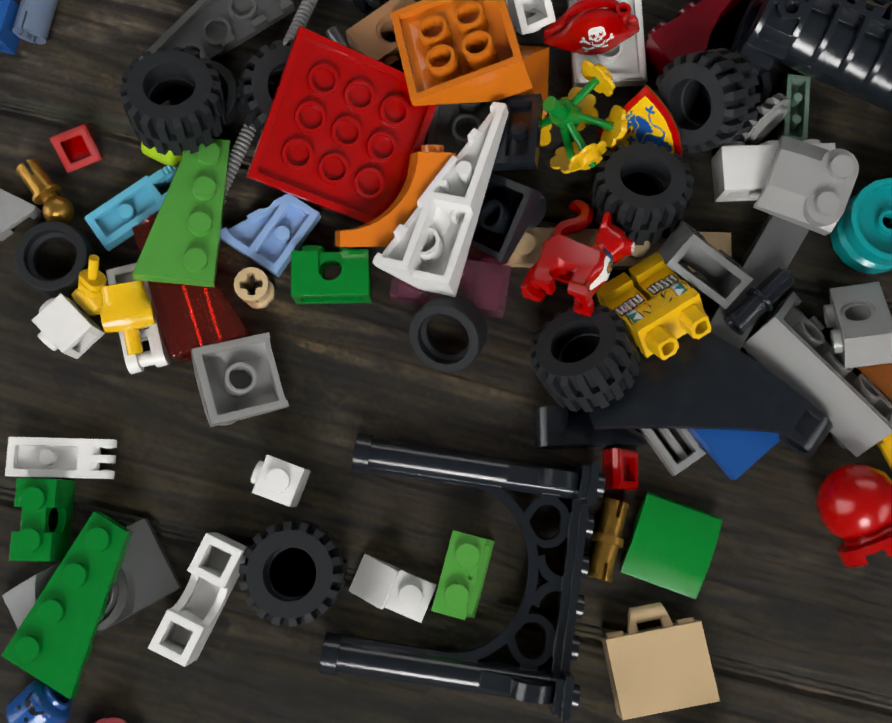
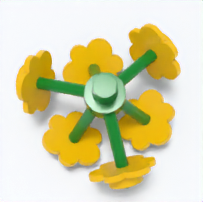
[540,60,628,174]

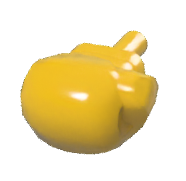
[71,255,107,316]

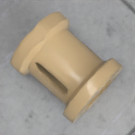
[234,267,275,309]

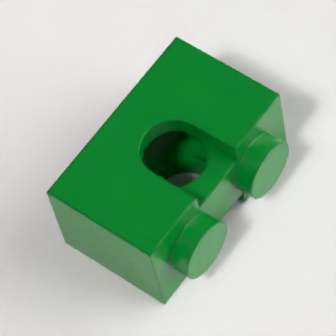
[291,245,372,305]
[9,478,75,562]

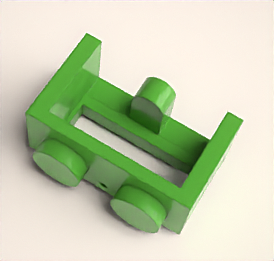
[431,530,495,620]

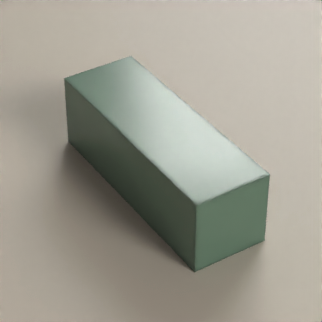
[777,74,811,141]

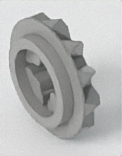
[738,93,790,145]

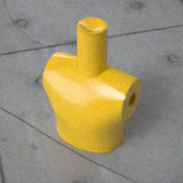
[100,281,156,355]

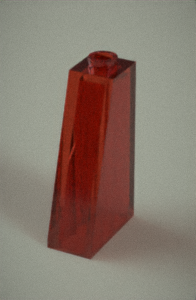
[132,215,252,363]

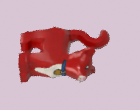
[520,200,635,317]

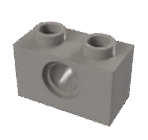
[823,281,892,369]

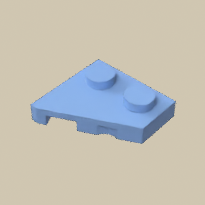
[220,193,321,278]

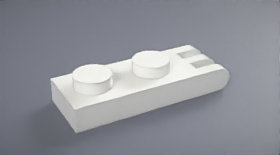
[5,437,117,479]

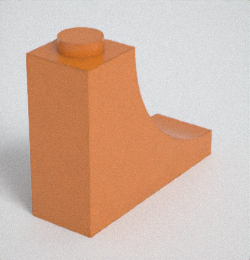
[335,145,456,247]

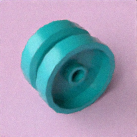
[829,178,892,274]

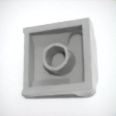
[753,135,859,236]
[191,332,289,427]

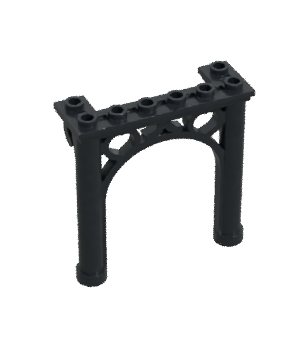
[319,433,606,723]

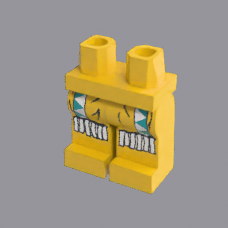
[596,251,711,360]

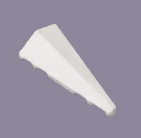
[373,102,509,297]

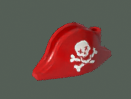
[543,0,640,55]

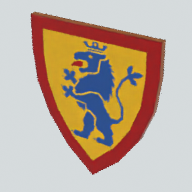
[596,85,683,163]

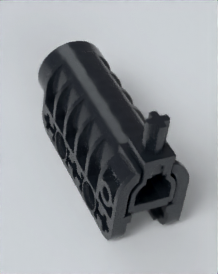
[731,0,892,113]

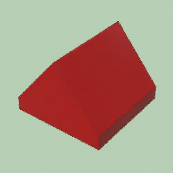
[602,448,638,490]

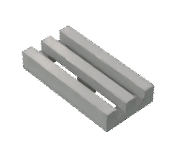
[639,429,707,476]

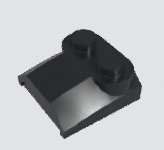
[470,172,547,264]

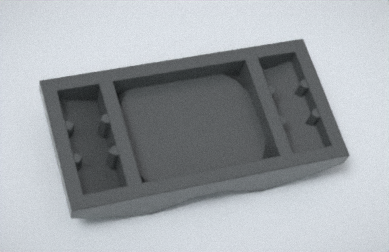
[2,518,182,635]

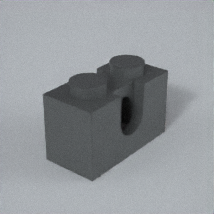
[657,220,753,309]

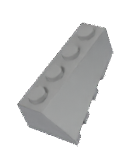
[742,291,892,457]

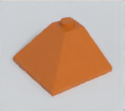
[390,0,533,106]

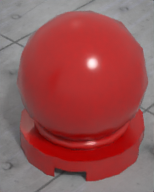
[816,463,892,568]

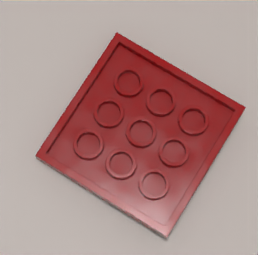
[246,26,437,224]

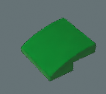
[619,491,723,599]

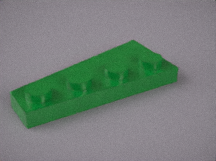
[1,511,133,699]

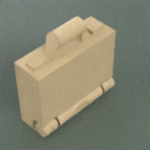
[601,602,720,720]

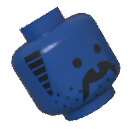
[6,679,72,723]

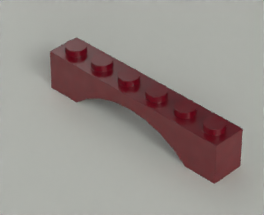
[645,0,748,75]

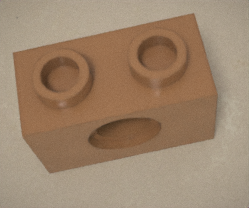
[346,0,416,69]

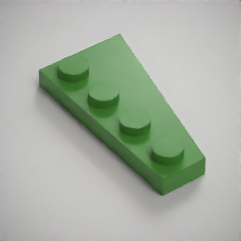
[132,138,231,288]

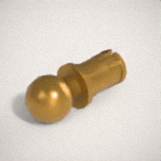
[16,158,74,224]

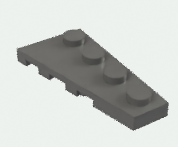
[139,0,296,61]

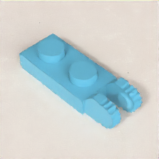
[84,165,178,251]

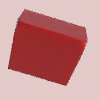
[50,122,103,173]

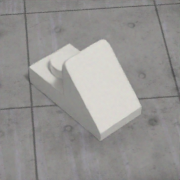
[349,554,437,623]

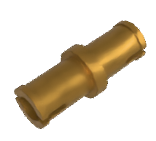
[587,498,629,582]

